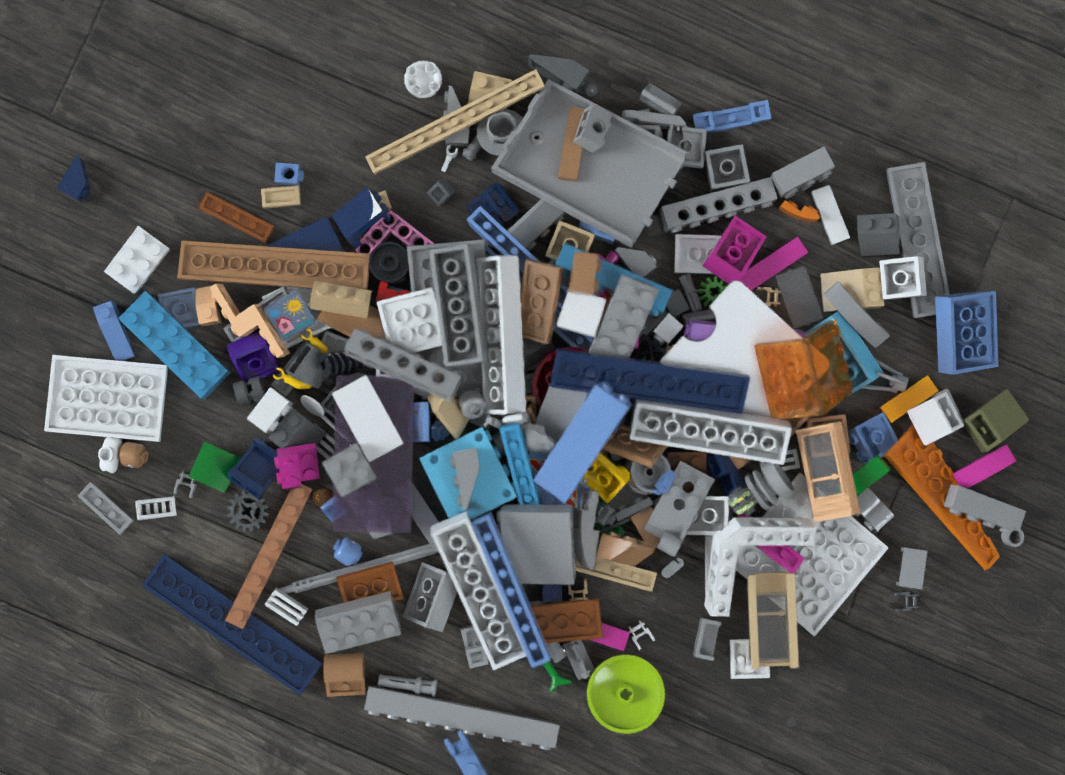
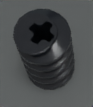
[320,350,363,377]

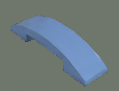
[693,100,771,133]

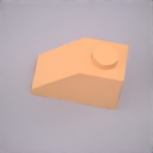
[196,286,222,326]

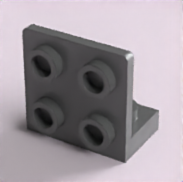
[609,485,653,521]

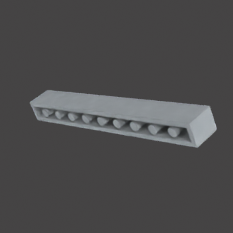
[364,685,560,750]

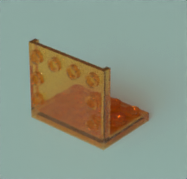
[754,319,853,419]

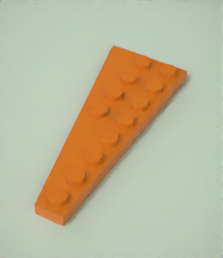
[884,425,1000,570]

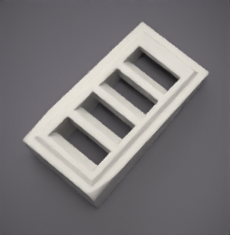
[503,412,531,428]
[135,496,177,521]

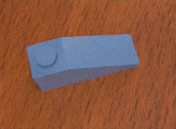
[93,301,135,361]

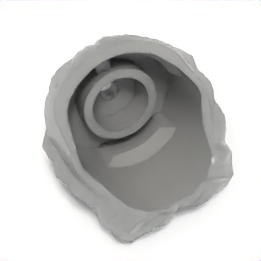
[521,422,556,454]

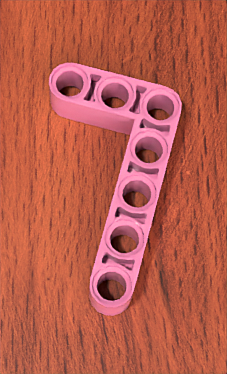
[356,211,434,254]

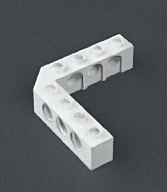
[704,517,816,616]

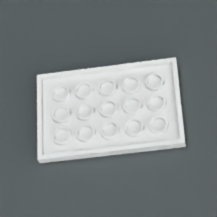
[44,355,168,442]

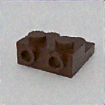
[667,451,707,492]

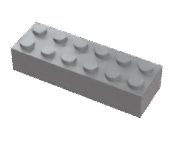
[430,244,488,367]

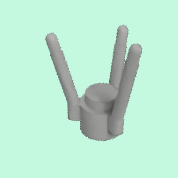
[862,359,908,393]

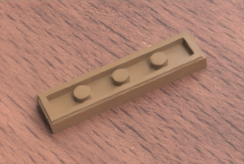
[558,107,585,182]

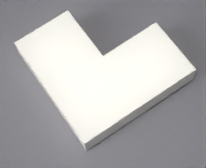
[730,639,770,679]

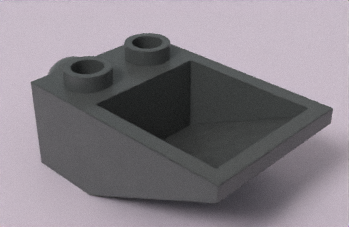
[528,54,598,97]

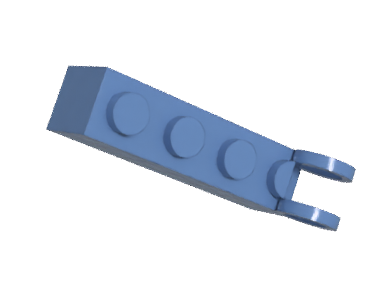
[444,730,488,775]

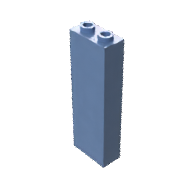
[533,382,632,502]

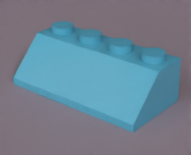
[805,312,884,397]

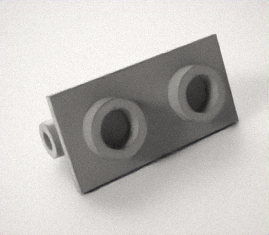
[563,640,595,680]

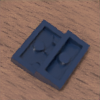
[466,182,520,227]

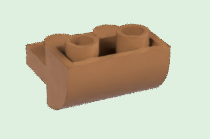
[324,653,366,697]

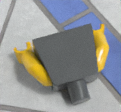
[273,329,334,389]

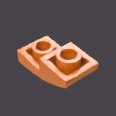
[779,200,821,222]

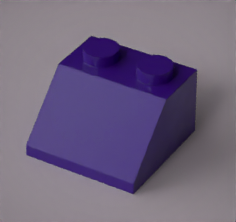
[227,331,280,382]

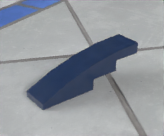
[706,452,756,507]

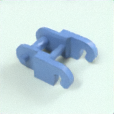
[653,471,675,495]

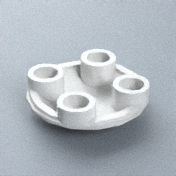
[405,61,442,98]

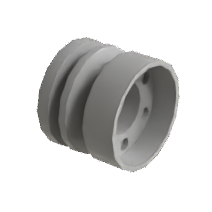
[745,462,795,510]

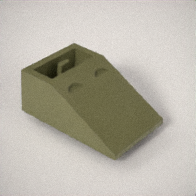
[963,389,1029,452]

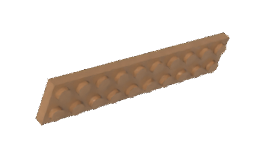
[177,241,370,290]

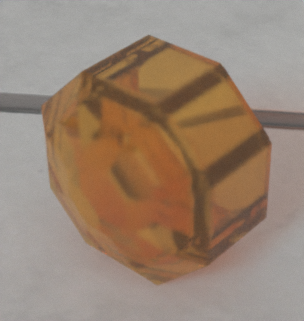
[313,489,332,507]

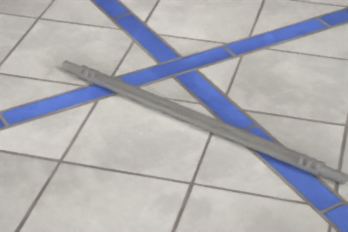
[274,524,501,597]

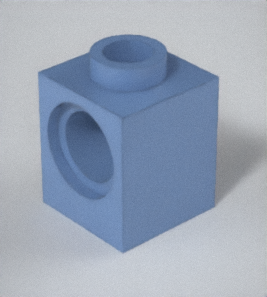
[274,163,304,186]

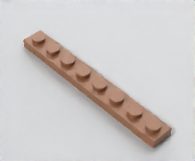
[225,484,313,629]

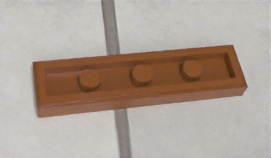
[198,192,275,243]

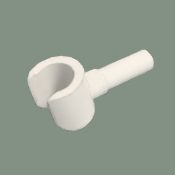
[441,145,458,172]

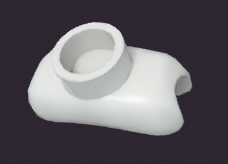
[98,437,122,473]

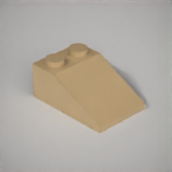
[820,268,884,312]

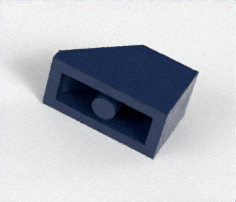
[57,156,91,203]

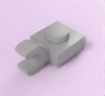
[470,414,506,429]

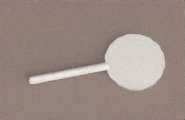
[300,395,350,441]

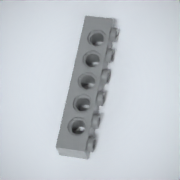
[659,177,777,233]
[344,329,461,403]

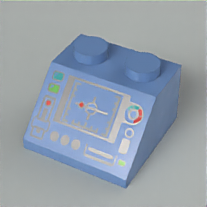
[403,402,431,443]

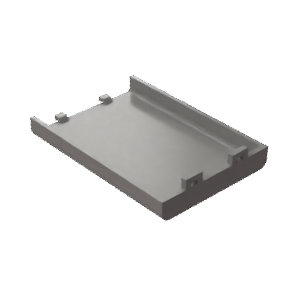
[491,79,687,247]

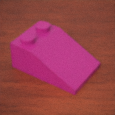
[702,216,766,284]

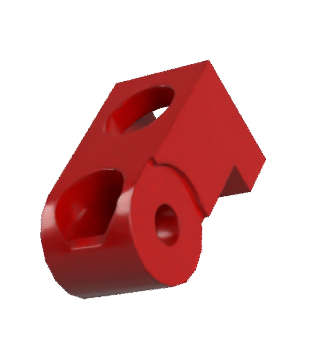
[376,281,410,302]

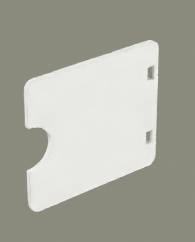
[660,281,828,419]

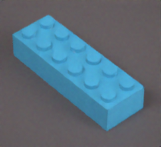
[555,243,673,317]
[118,291,231,400]

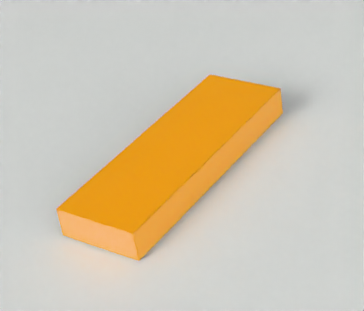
[879,375,938,423]

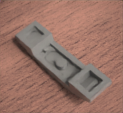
[824,281,890,348]

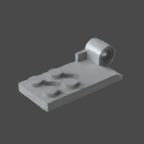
[644,461,715,557]

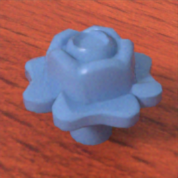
[430,420,449,442]

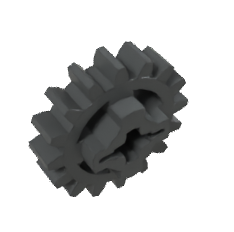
[227,490,269,532]

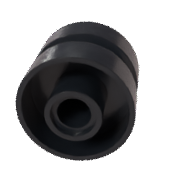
[369,242,410,286]

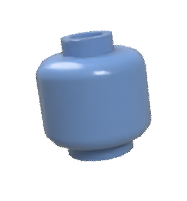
[333,537,363,566]

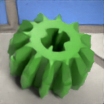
[698,276,728,307]

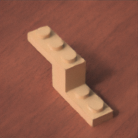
[210,284,290,358]

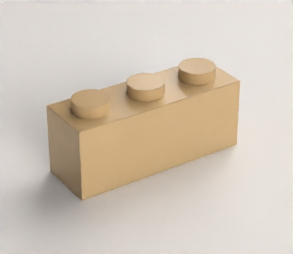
[310,281,371,319]

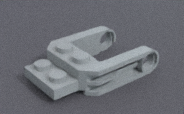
[621,110,707,171]

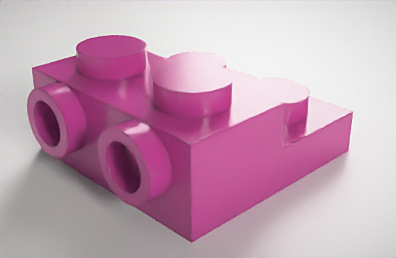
[274,443,320,489]

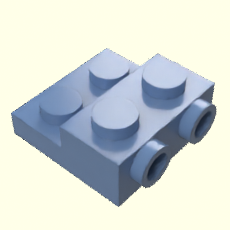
[848,412,898,464]

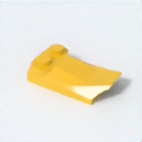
[582,453,630,504]

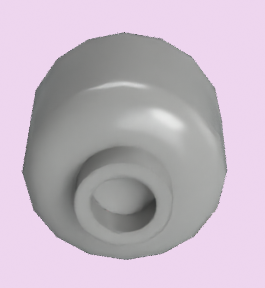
[459,390,486,419]

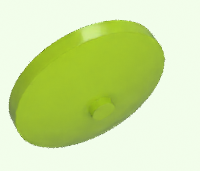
[587,654,665,734]

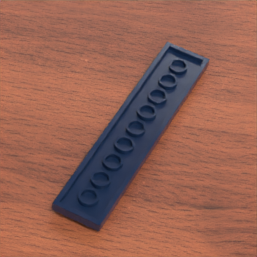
[551,348,750,414]
[142,554,323,695]

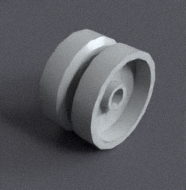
[624,454,671,496]

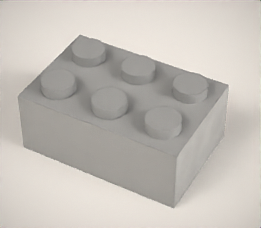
[770,147,835,200]

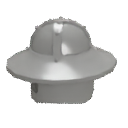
[477,109,523,156]

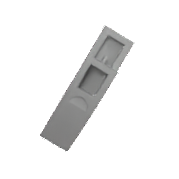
[573,488,599,569]

